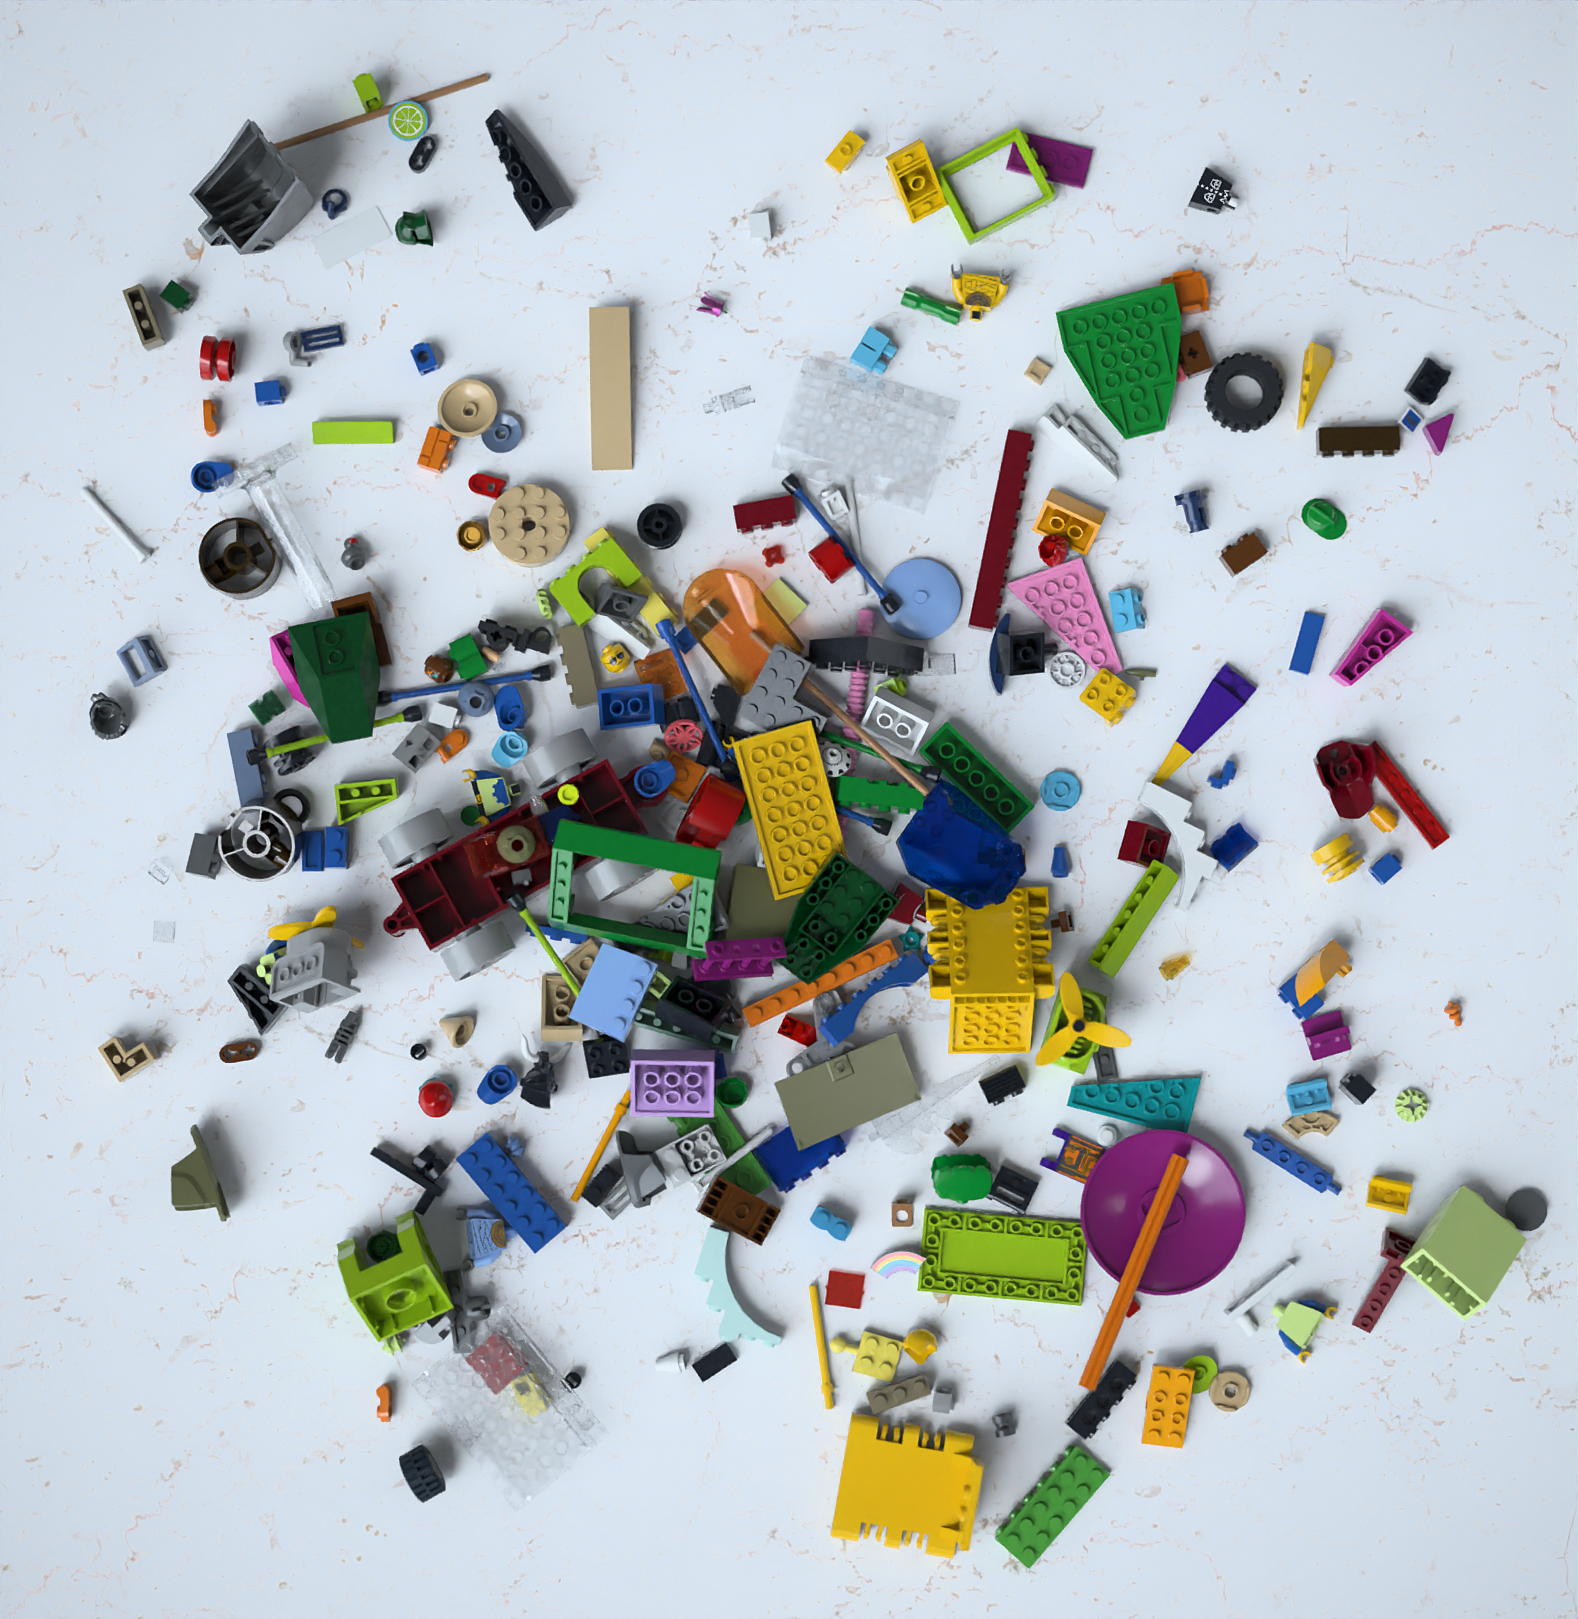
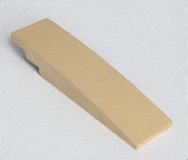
[589,307,632,471]

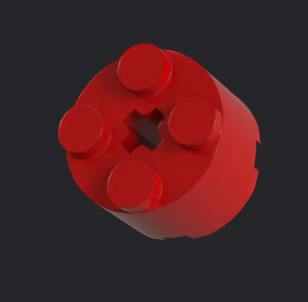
[808,536,854,584]

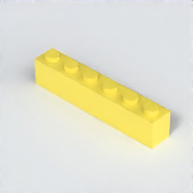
[584,527,679,638]

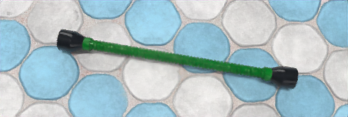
[821,730,942,784]

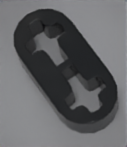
[408,136,437,174]

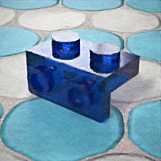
[1209,823,1259,872]

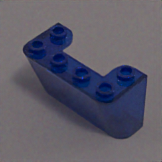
[752,1125,847,1193]

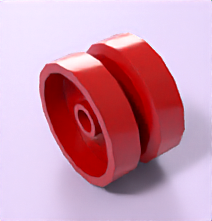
[199,335,236,382]

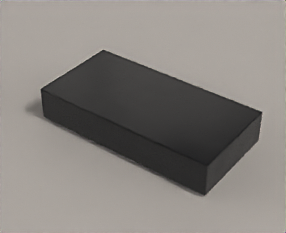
[692,1342,737,1382]

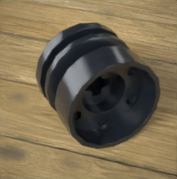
[263,725,317,776]

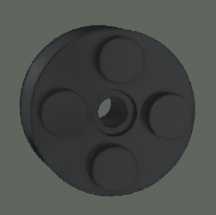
[637,503,682,550]

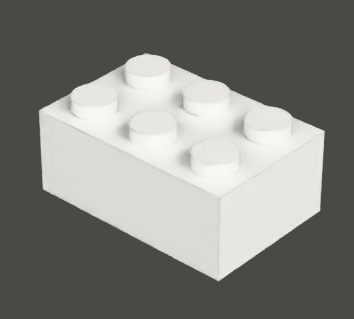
[860,686,935,756]

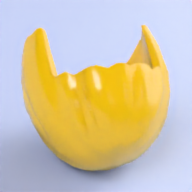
[903,1328,938,1365]

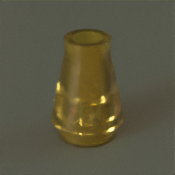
[1159,955,1190,981]

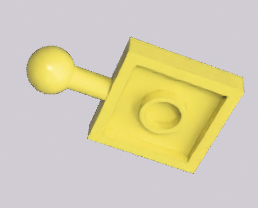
[830,1331,903,1382]

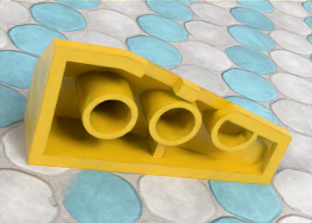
[1296,342,1334,430]

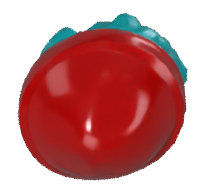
[418,1077,455,1118]

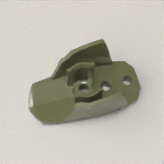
[171,1124,231,1222]

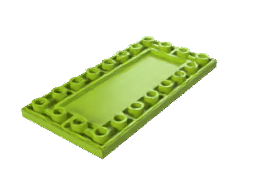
[917,1208,1087,1306]

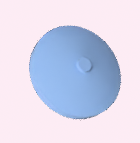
[880,559,961,640]

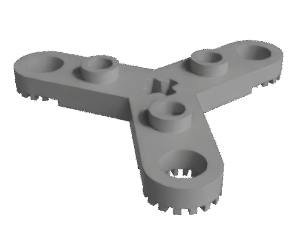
[786,994,859,1076]

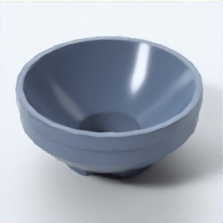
[458,681,495,717]

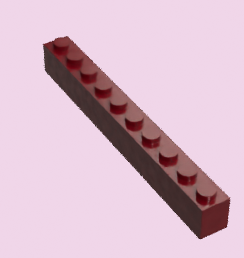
[968,429,1035,632]

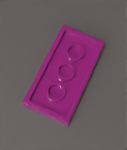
[1006,131,1093,189]

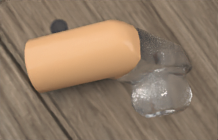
[481,646,506,674]

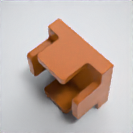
[1161,269,1209,316]

